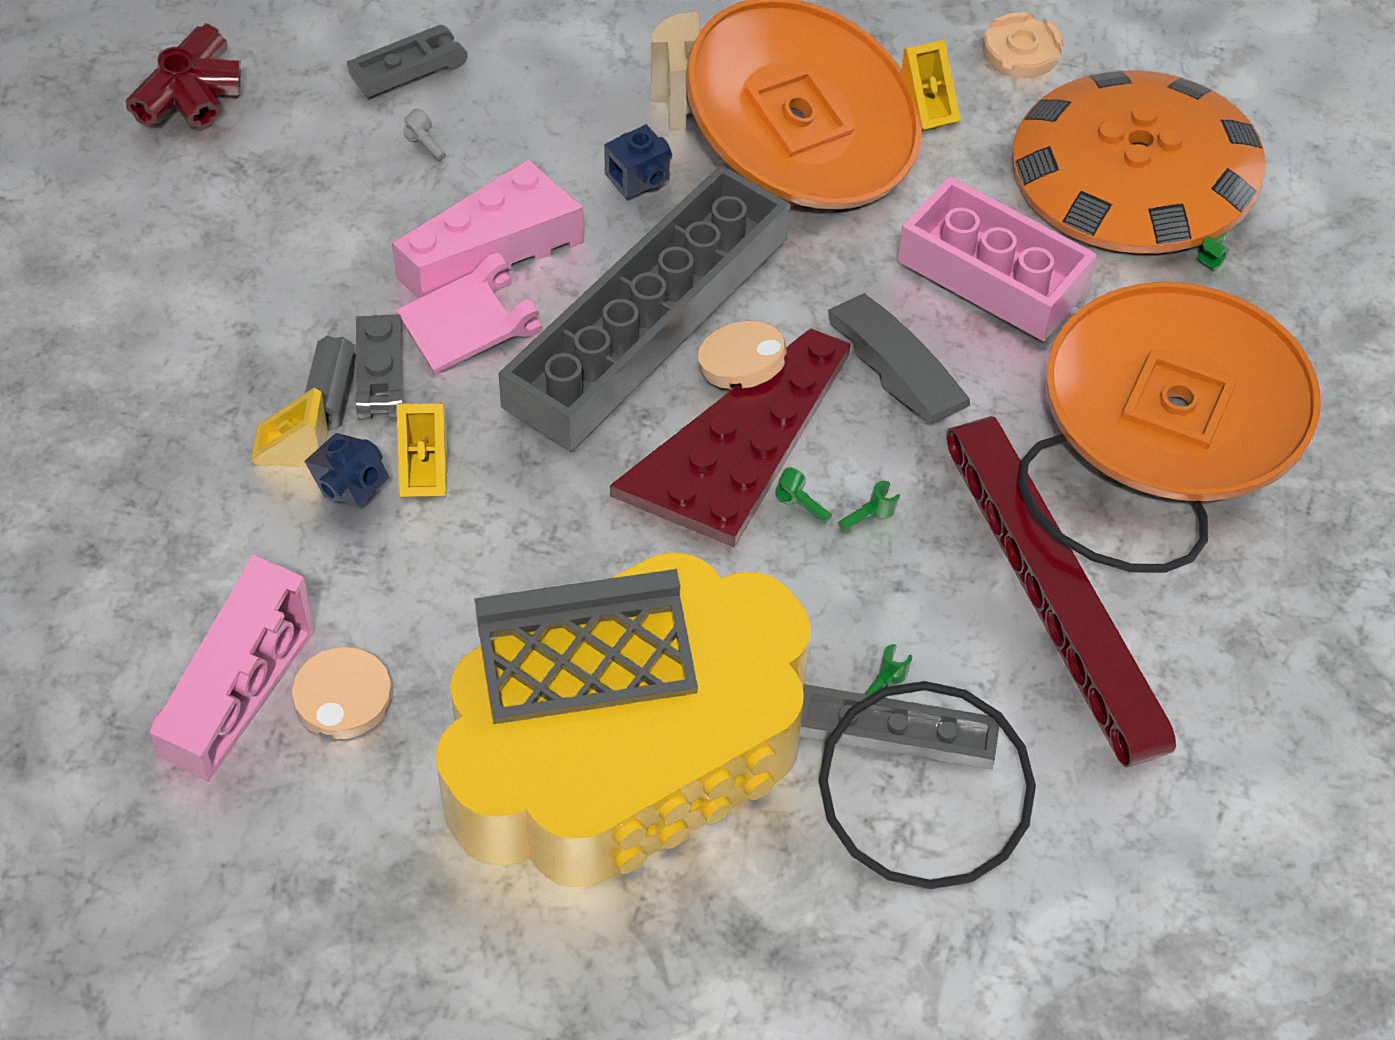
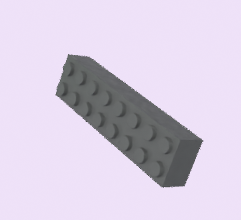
[498,165,790,452]

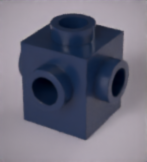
[604,124,672,199]
[304,433,390,507]

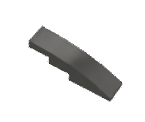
[828,293,970,424]

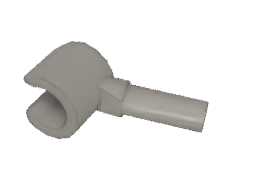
[403,108,446,161]

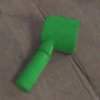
[1197,230,1230,270]
[775,467,832,524]
[838,481,900,531]
[864,644,912,695]

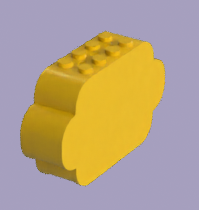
[436,553,811,888]

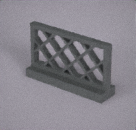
[474,569,698,724]

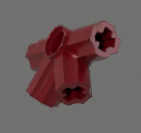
[126,23,241,130]

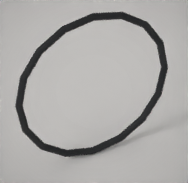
[1018,434,1208,573]
[818,681,1036,889]

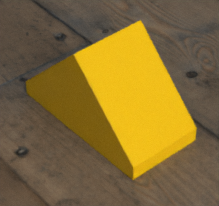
[901,39,961,130]
[251,387,328,468]
[397,403,448,497]

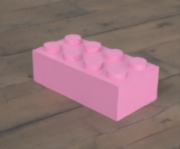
[898,176,1097,342]

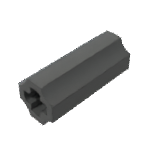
[305,336,356,431]

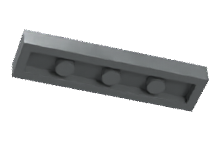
[800,684,999,770]

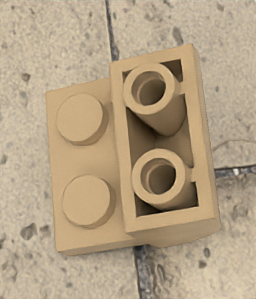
[651,12,702,132]

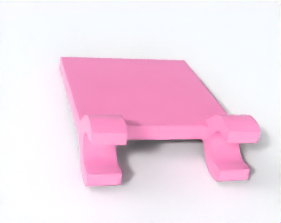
[396,252,542,375]

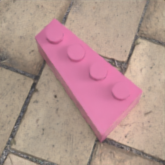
[392,160,584,298]
[149,555,315,782]

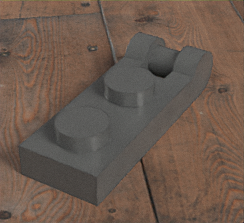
[347,25,468,98]
[356,314,403,419]

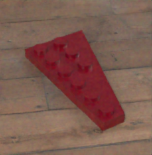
[610,328,851,548]

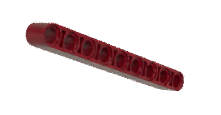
[946,416,1176,768]

